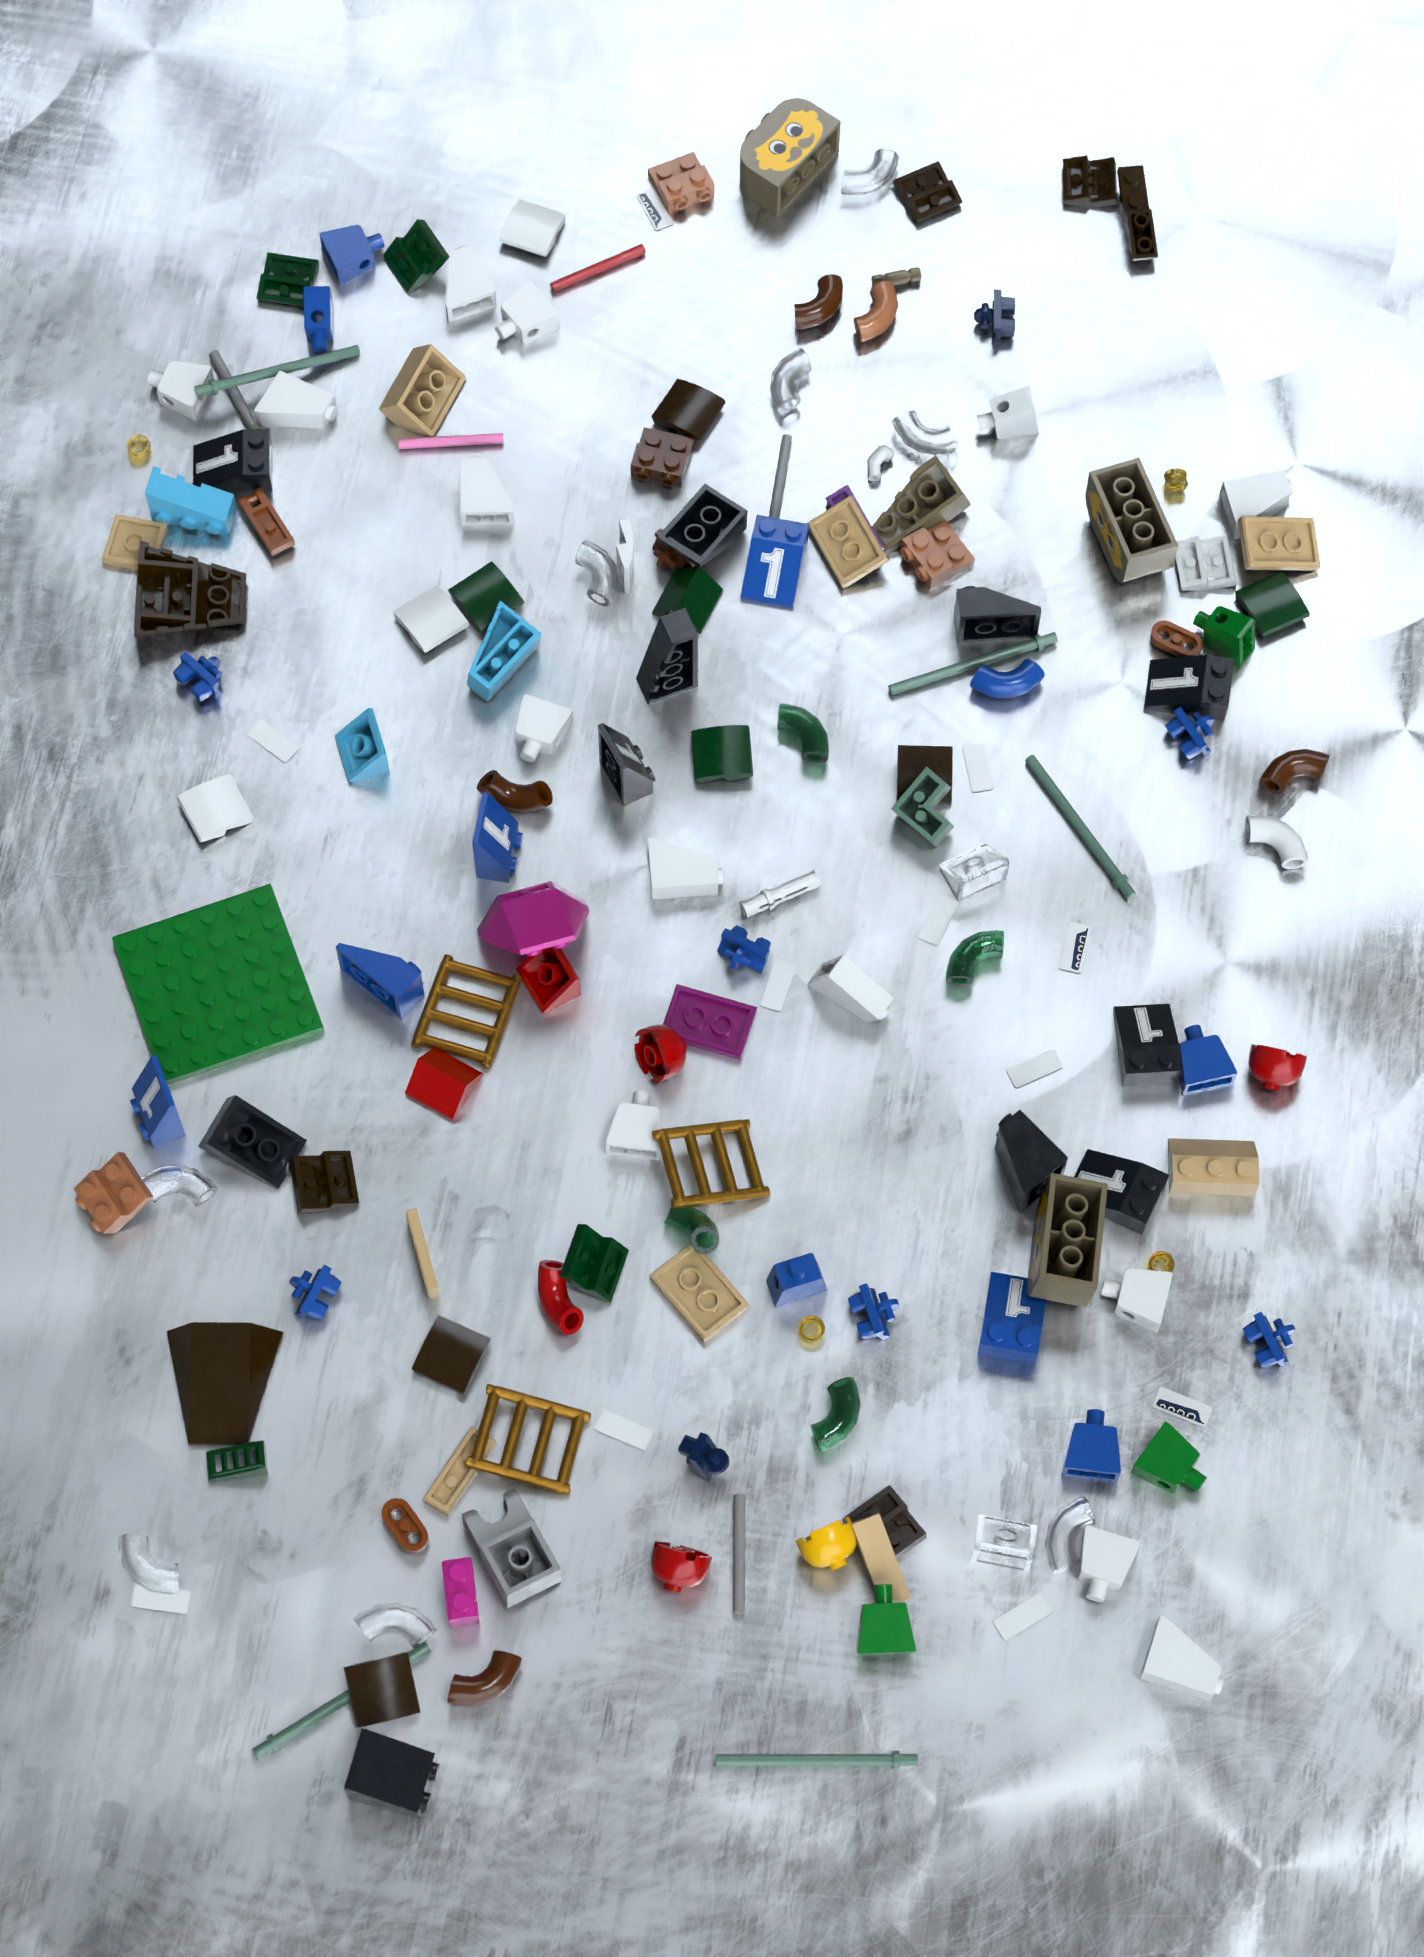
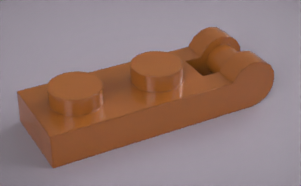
[236,487,295,556]

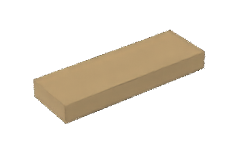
[406,1208,440,1299]
[423,1426,497,1517]
[851,1513,911,1602]

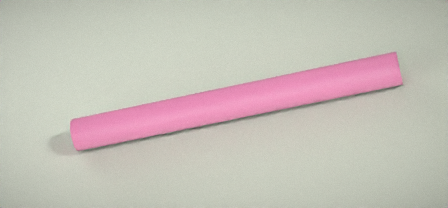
[398,433,504,449]

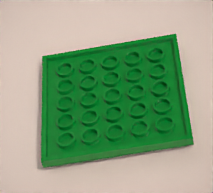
[111,883,324,1085]

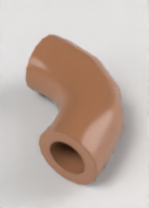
[853,281,899,343]

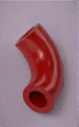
[538,1260,584,1335]

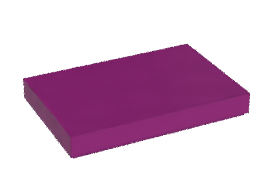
[663,984,757,1060]

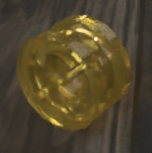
[127,434,151,460]
[1164,468,1188,492]
[1147,1251,1175,1273]
[798,1315,825,1344]

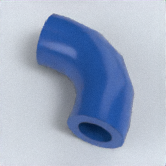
[970,659,1045,699]

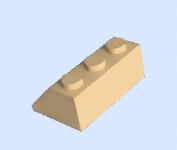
[379,344,466,437]
[1168,1138,1260,1196]

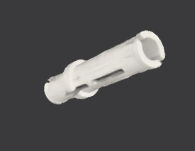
[739,870,821,918]

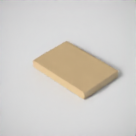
[807,495,889,589]
[1238,516,1321,571]
[650,1241,749,1343]

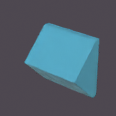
[335,708,390,783]

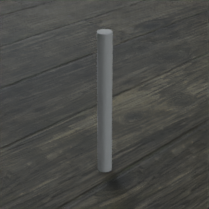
[209,350,260,429]
[769,434,792,518]
[733,1494,745,1614]

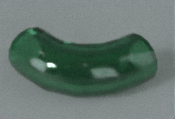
[777,703,829,763]
[946,930,1004,986]
[664,1207,720,1254]
[810,1377,861,1452]

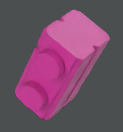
[441,1557,480,1628]

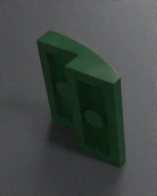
[383,219,450,292]
[256,252,319,307]
[448,561,524,632]
[1235,571,1310,637]
[691,725,753,783]
[559,1224,629,1302]

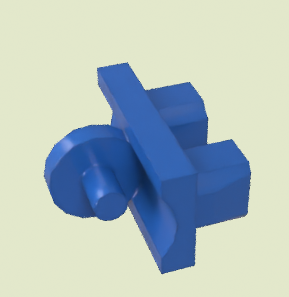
[173,651,222,702]
[1165,707,1214,760]
[717,925,771,973]
[289,1264,342,1320]
[848,1283,899,1340]
[1243,1312,1296,1368]

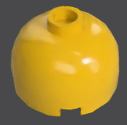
[795,1516,857,1571]

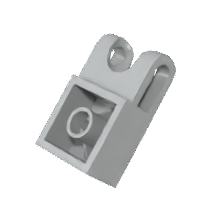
[462,1489,561,1608]

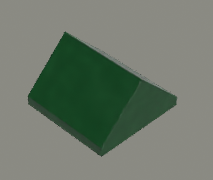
[652,566,723,634]

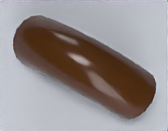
[794,274,844,330]
[1259,748,1330,794]
[477,770,553,812]
[447,1650,522,1706]

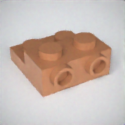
[648,151,715,213]
[900,520,975,589]
[73,1152,154,1234]

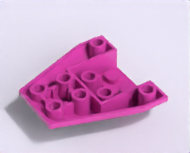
[477,881,590,956]

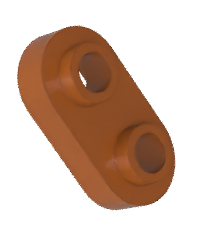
[1150,620,1203,657]
[382,1498,429,1554]

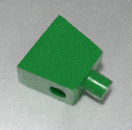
[1193,606,1255,667]
[1131,1421,1207,1494]
[856,1584,916,1654]

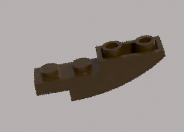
[1117,165,1158,261]

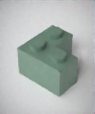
[891,767,954,848]

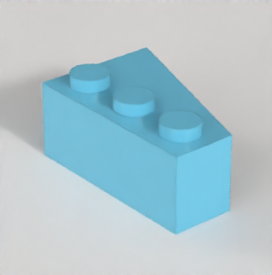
[145,466,237,535]
[467,601,542,702]

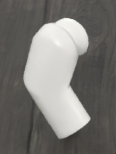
[867,445,894,482]

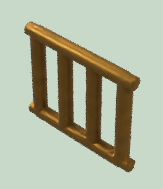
[411,954,522,1068]
[652,1119,770,1209]
[464,1384,591,1495]

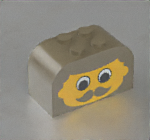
[739,98,841,217]
[1085,457,1178,583]
[1027,1173,1108,1307]

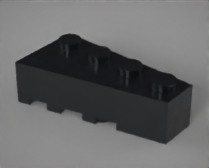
[636,608,698,705]

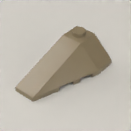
[872,455,972,554]

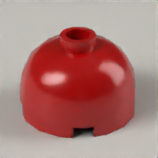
[634,1025,687,1083]
[1248,1044,1307,1091]
[650,1541,712,1593]

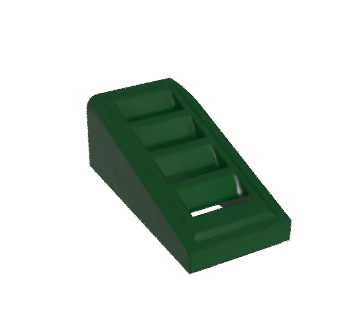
[206,1440,268,1482]

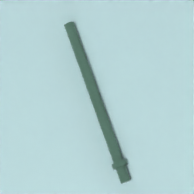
[194,345,360,397]
[888,632,1058,695]
[1025,754,1136,900]
[252,1642,431,1760]
[716,1751,918,1769]

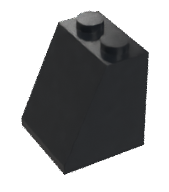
[995,1110,1068,1213]
[344,1728,440,1819]

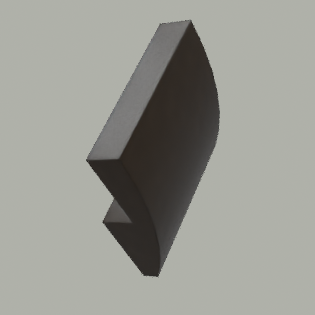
[1062,155,1118,206]
[893,161,963,222]
[651,378,726,441]
[897,745,953,805]
[289,1151,359,1213]
[411,1315,492,1393]
[842,1485,927,1559]
[344,1652,420,1727]

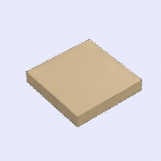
[102,514,168,570]

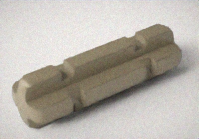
[871,267,922,286]

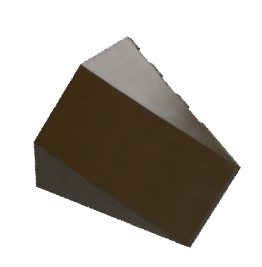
[134,540,246,637]
[167,1322,284,1446]

